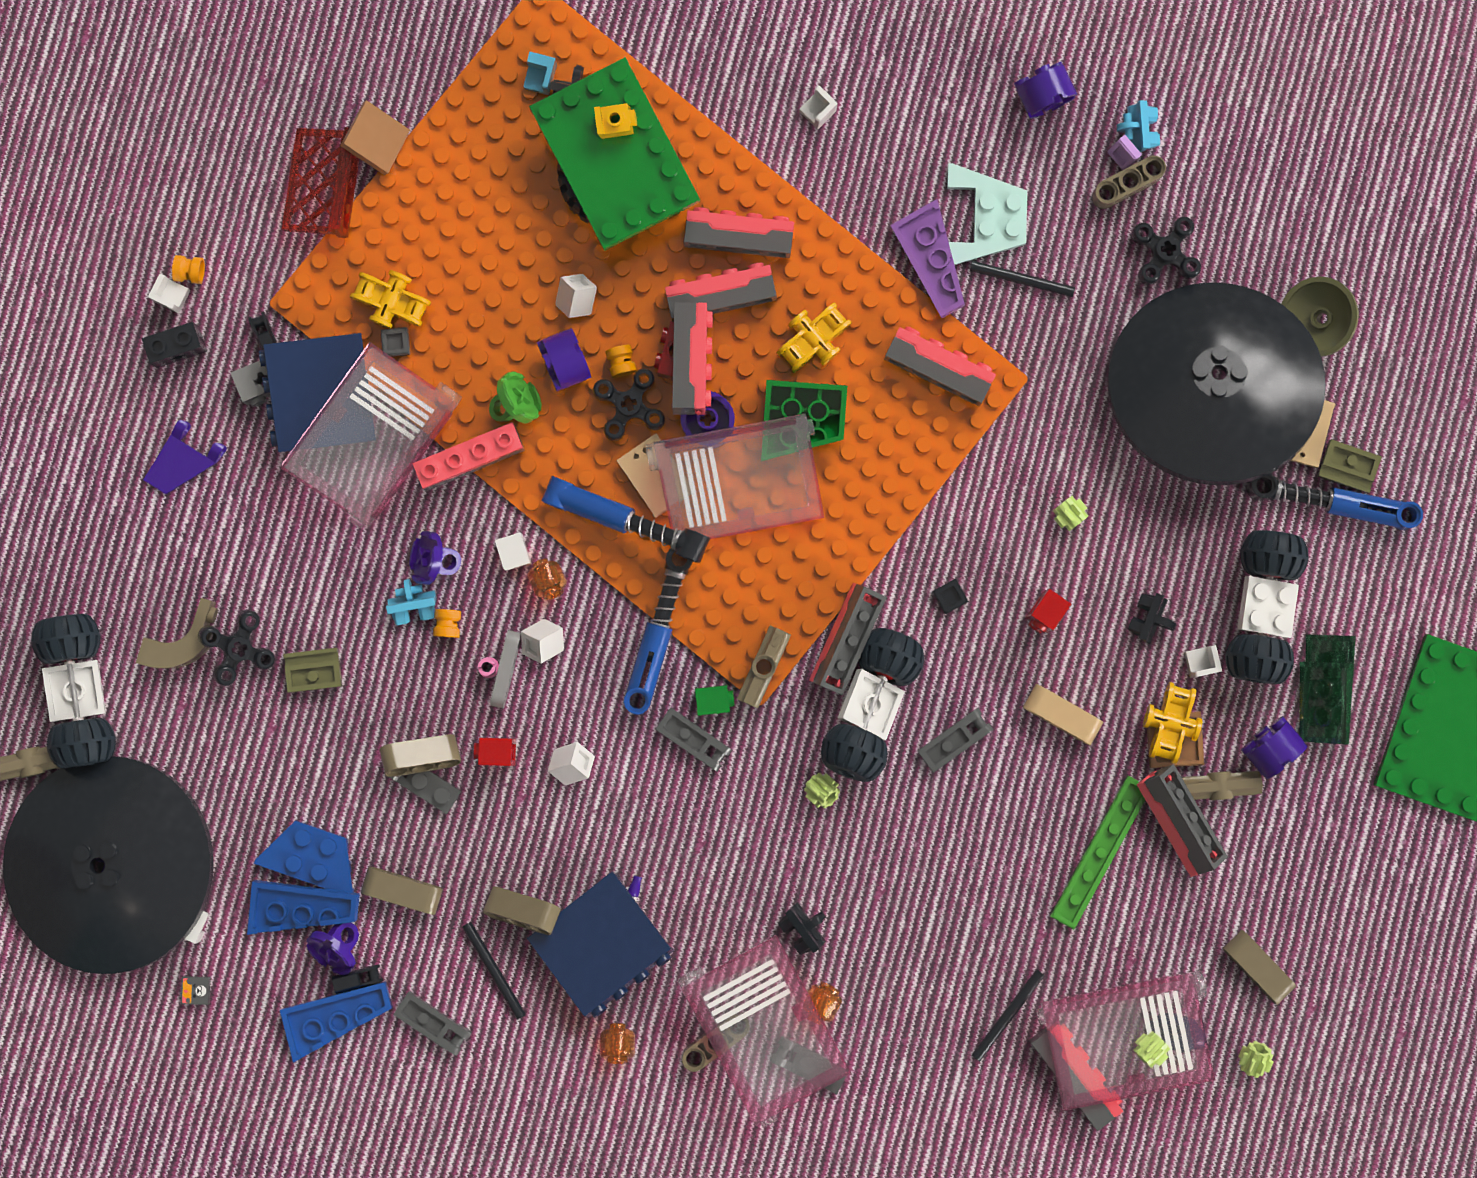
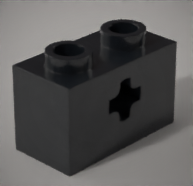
[141,322,207,368]

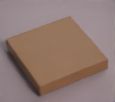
[340,100,410,175]
[1147,711,1204,768]

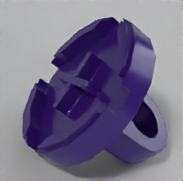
[409,531,462,585]
[306,922,359,975]

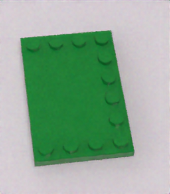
[529,57,700,251]
[1373,634,1477,822]

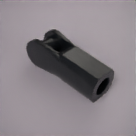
[248,311,277,350]
[332,964,384,994]

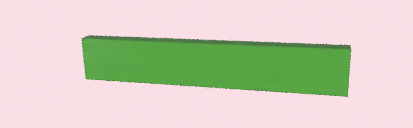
[1050,775,1145,930]

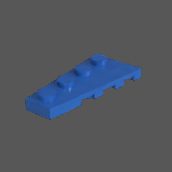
[247,880,360,935]
[280,981,393,1063]

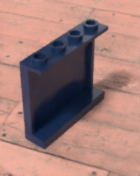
[259,333,376,452]
[527,871,675,1018]

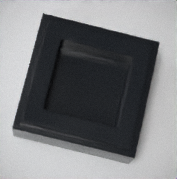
[932,578,969,615]

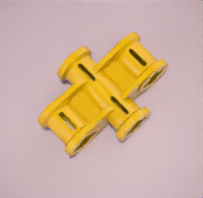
[350,270,431,329]
[776,302,852,373]
[1143,682,1202,764]

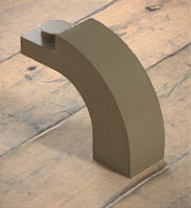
[136,598,218,669]

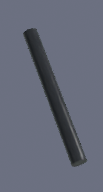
[970,261,1075,297]
[462,922,526,1020]
[972,969,1045,1062]

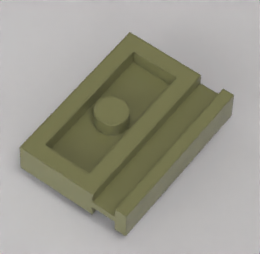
[1317,439,1382,494]
[283,648,342,693]

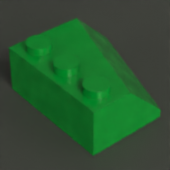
[761,380,848,461]

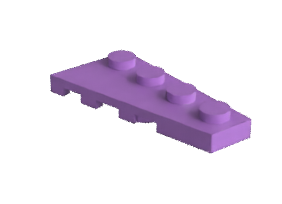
[890,199,965,318]

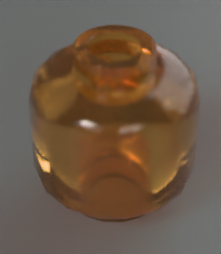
[528,558,567,600]
[802,981,842,1024]
[600,1023,635,1064]

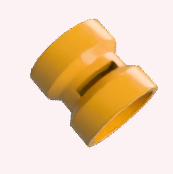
[172,255,205,284]
[605,345,637,378]
[433,609,461,638]

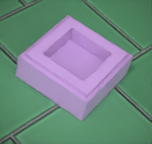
[1107,135,1142,170]

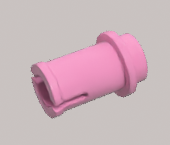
[478,657,499,678]

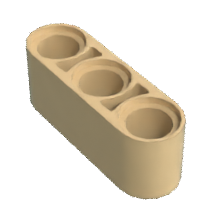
[1023,684,1104,746]

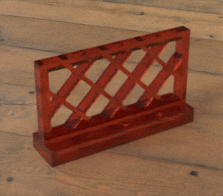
[282,127,359,238]

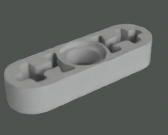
[490,630,521,709]

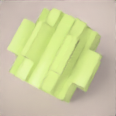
[1053,496,1088,531]
[804,773,840,808]
[1133,1031,1170,1068]
[1238,1041,1274,1078]

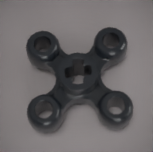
[1131,216,1201,285]
[593,369,665,441]
[198,609,275,686]

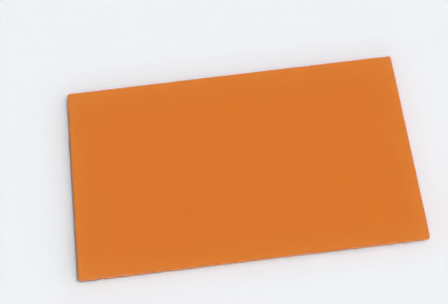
[270,0,1028,705]

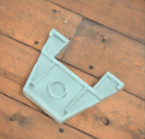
[947,163,1027,265]

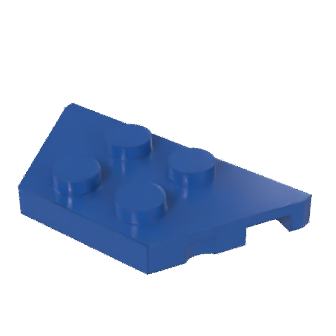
[254,820,354,893]

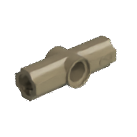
[737,625,791,709]
[0,746,59,781]
[1182,771,1263,800]

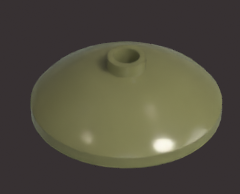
[1281,277,1359,357]

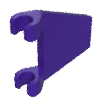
[143,420,227,494]

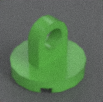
[489,371,542,424]

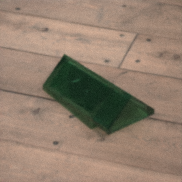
[1299,634,1356,745]

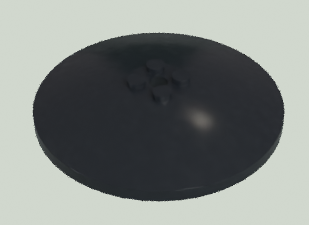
[1108,283,1326,485]
[3,756,214,974]

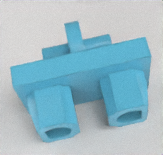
[1116,100,1160,152]
[386,579,437,625]

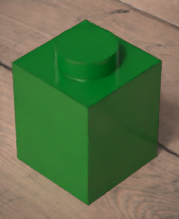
[695,685,735,716]

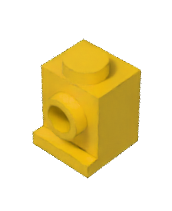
[594,103,637,139]

